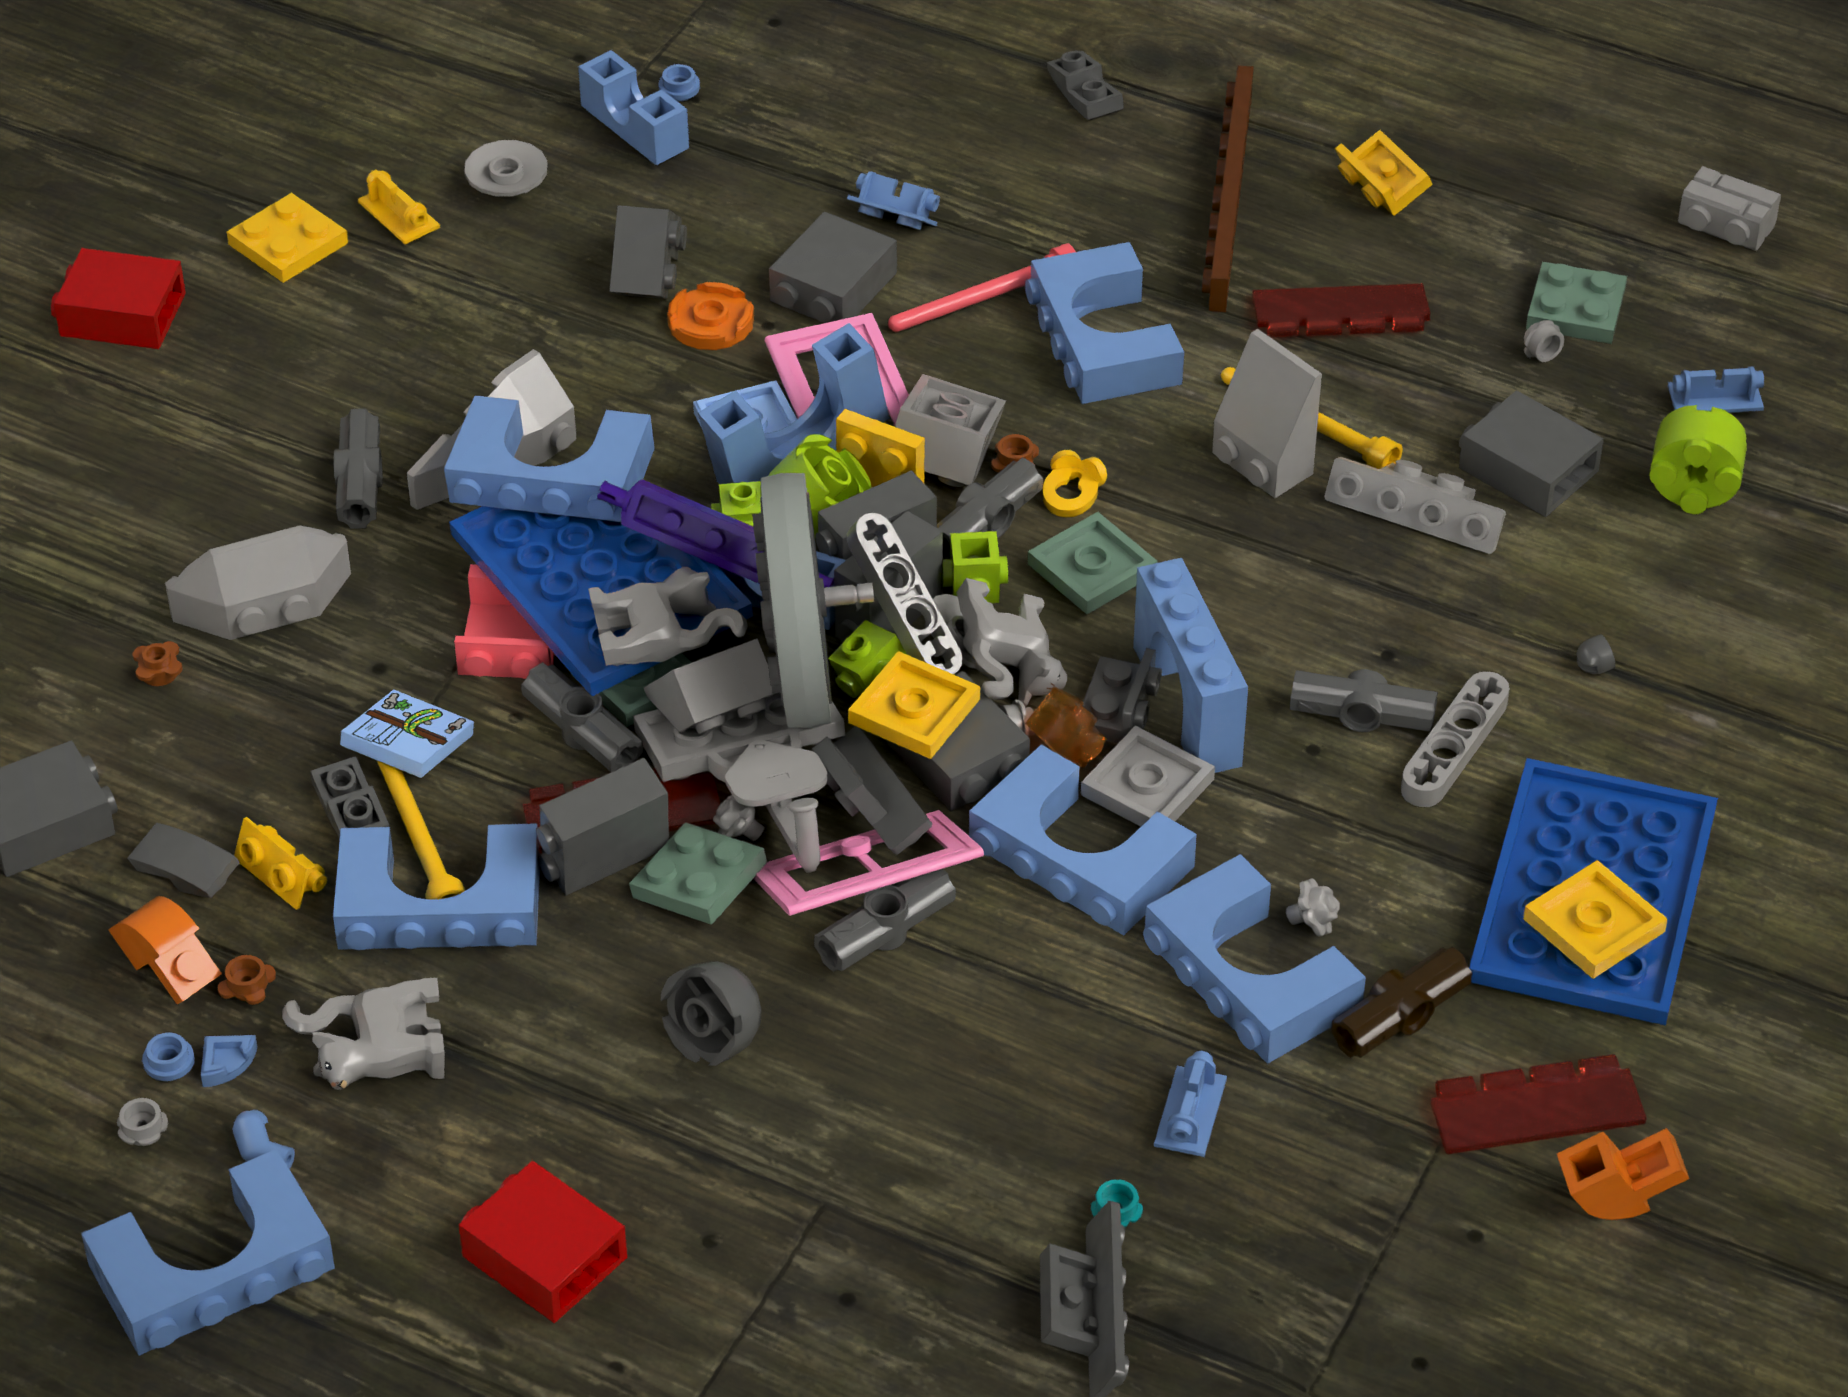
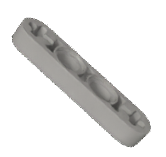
[847,512,962,675]
[1401,671,1510,807]

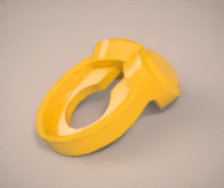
[1043,450,1107,518]

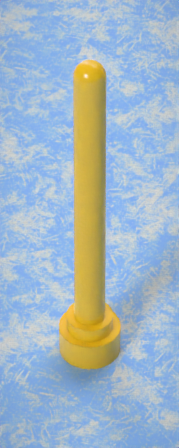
[1221,367,1403,469]
[376,760,466,900]

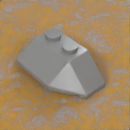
[165,525,351,640]

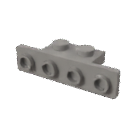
[1325,457,1506,554]

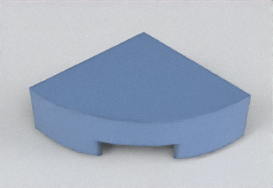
[201,1035,257,1087]

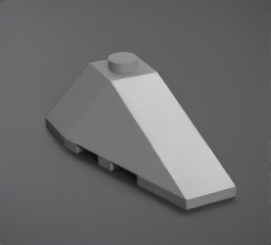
[407,349,576,510]

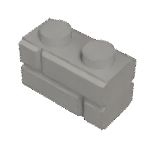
[1678,166,1781,251]

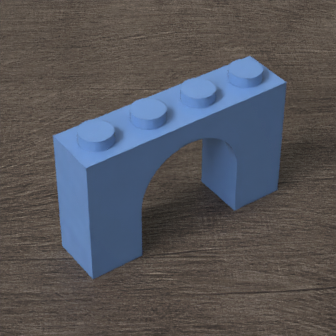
[1025,242,1184,404]
[698,323,890,484]
[444,396,655,522]
[1133,558,1248,773]
[969,744,1197,936]
[333,824,540,950]
[1143,854,1366,1064]
[81,1149,335,1355]

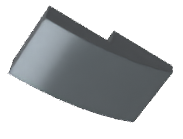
[1047,51,1124,120]
[310,756,389,839]
[128,822,240,899]

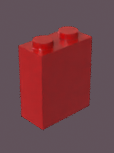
[51,248,186,349]
[459,1160,627,1324]

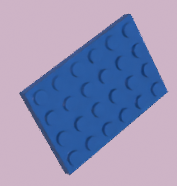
[449,506,753,696]
[1469,758,1718,1026]

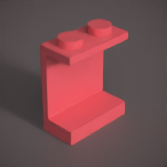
[454,564,555,679]

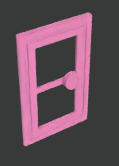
[764,313,909,426]
[753,810,984,916]

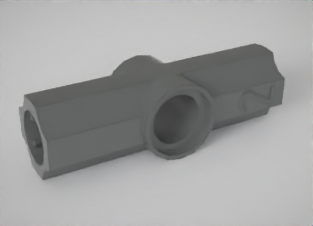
[334,409,383,529]
[937,458,1043,559]
[521,662,643,772]
[1290,669,1438,732]
[814,869,956,972]

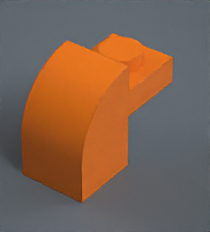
[108,896,222,1005]
[1557,1128,1690,1220]

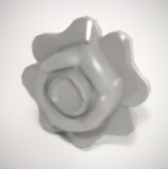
[713,795,764,842]
[1286,878,1340,937]

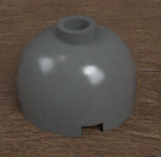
[661,961,762,1066]

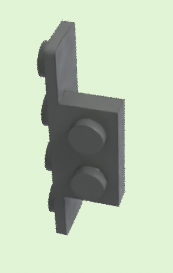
[812,726,932,855]
[1040,1200,1129,1397]

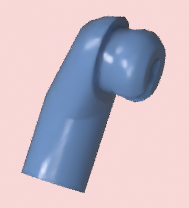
[233,1110,295,1169]

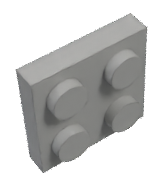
[1081,725,1215,826]

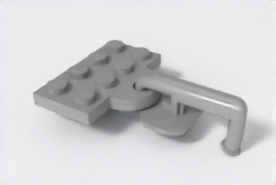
[633,692,845,873]

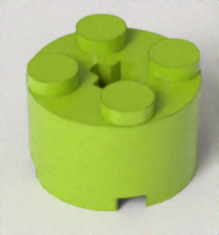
[1649,405,1747,514]
[768,434,872,536]

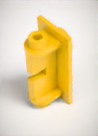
[358,170,440,244]
[234,817,327,910]

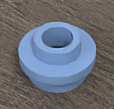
[659,64,700,102]
[142,1033,195,1081]

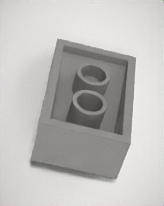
[1212,329,1322,498]
[895,374,1006,487]

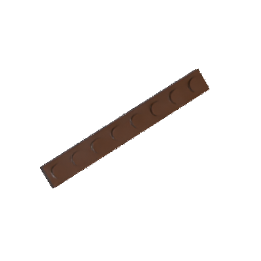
[1202,65,1254,312]

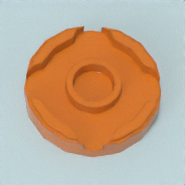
[668,282,754,350]

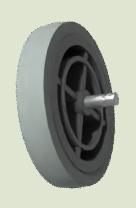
[752,473,874,728]

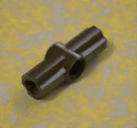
[1331,946,1472,1058]

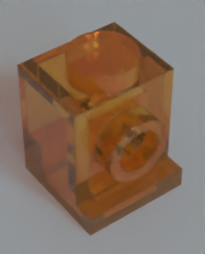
[1025,686,1107,768]

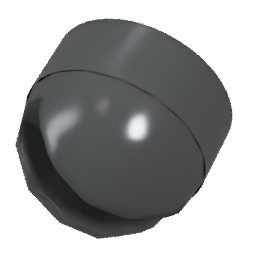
[1576,634,1615,675]

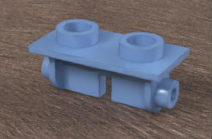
[847,171,940,230]
[1668,367,1764,412]
[1154,1051,1227,1157]

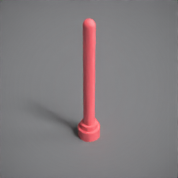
[888,243,1075,332]

